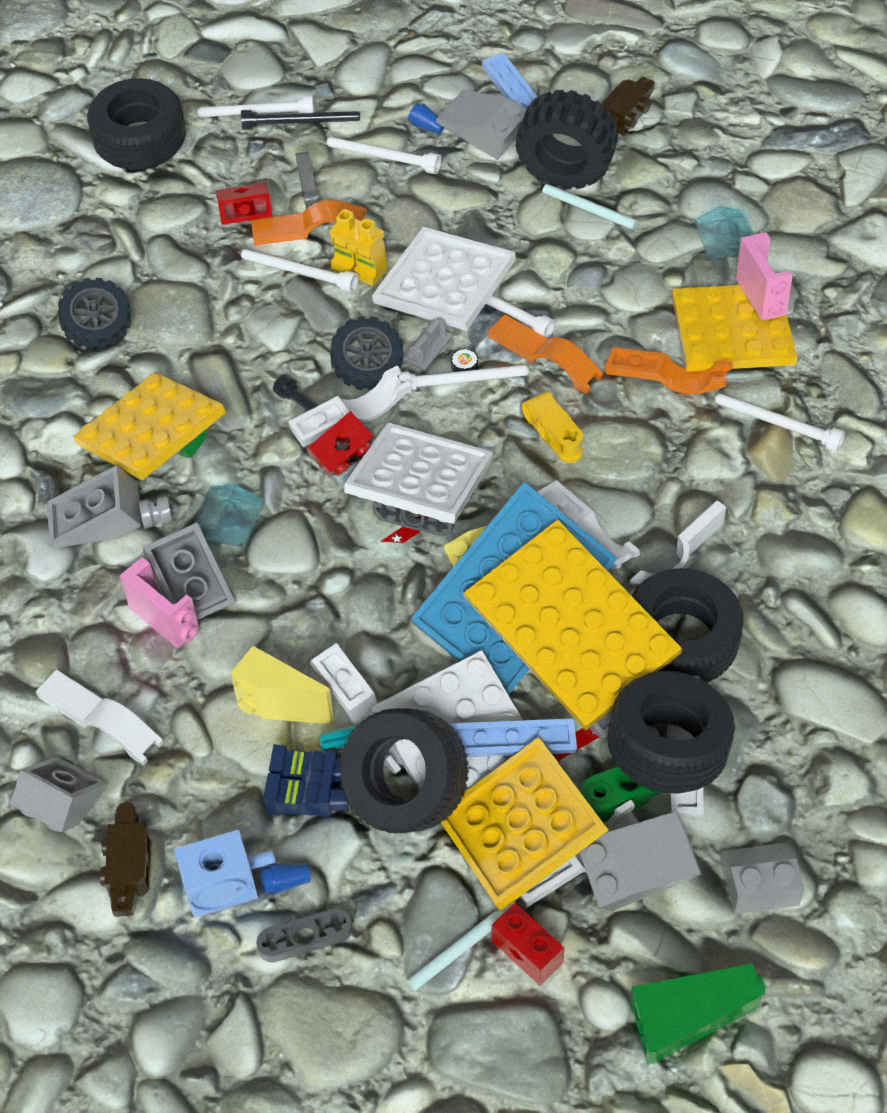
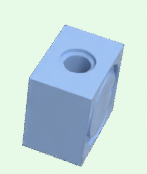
[174,829,275,918]

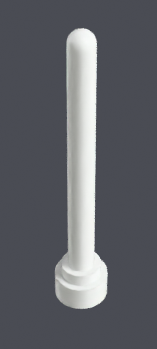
[197,95,315,117]
[326,137,441,175]
[241,249,359,294]
[486,295,556,338]
[398,365,529,394]
[714,393,845,453]

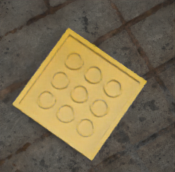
[672,285,797,372]
[73,372,226,480]
[441,737,609,911]

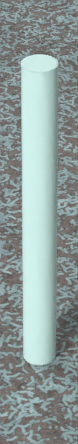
[543,184,638,230]
[407,901,515,991]

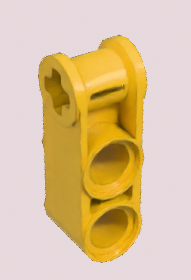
[521,391,583,463]

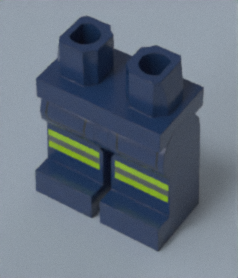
[263,744,350,818]

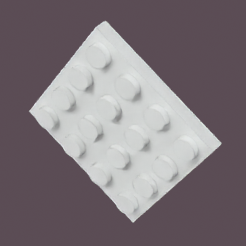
[372,227,516,331]
[344,423,493,524]
[372,650,523,792]

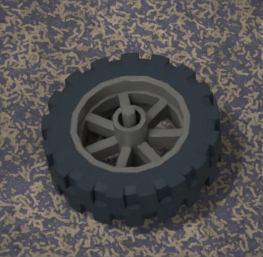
[58,278,131,350]
[330,316,404,391]

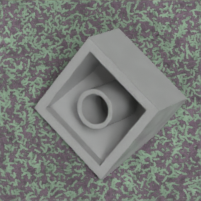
[10,756,108,832]
[720,843,805,914]

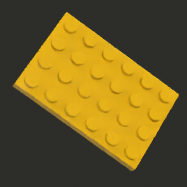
[464,520,682,730]

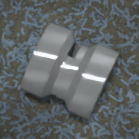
[139,495,173,529]

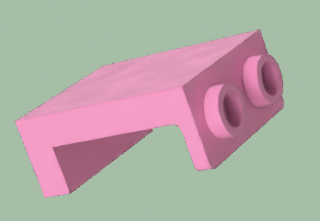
[736,232,793,321]
[120,557,200,649]

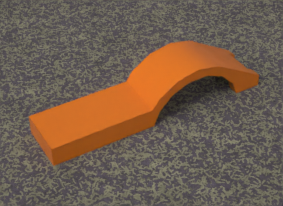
[251,200,367,246]
[488,314,603,394]
[605,347,733,395]

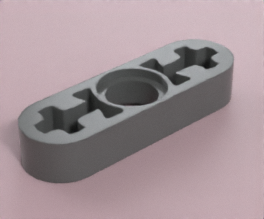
[295,151,318,208]
[372,501,456,536]
[256,908,353,963]

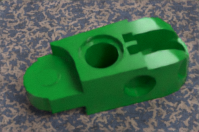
[581,767,662,822]

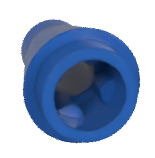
[408,103,445,135]
[260,863,310,896]

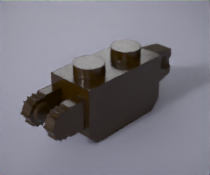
[602,76,655,136]
[100,801,152,917]

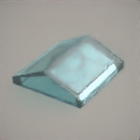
[694,206,754,259]
[192,485,264,548]

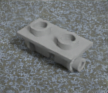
[402,317,453,371]

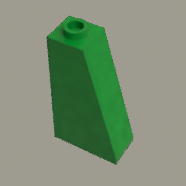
[630,963,765,1065]

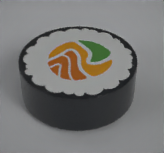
[451,349,478,372]

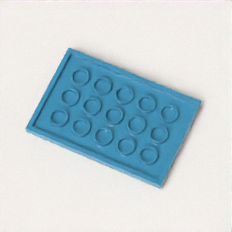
[409,482,618,695]

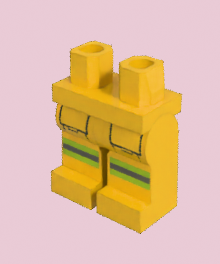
[329,209,387,286]

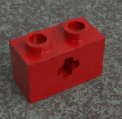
[216,182,273,225]
[307,411,373,478]
[491,903,564,986]

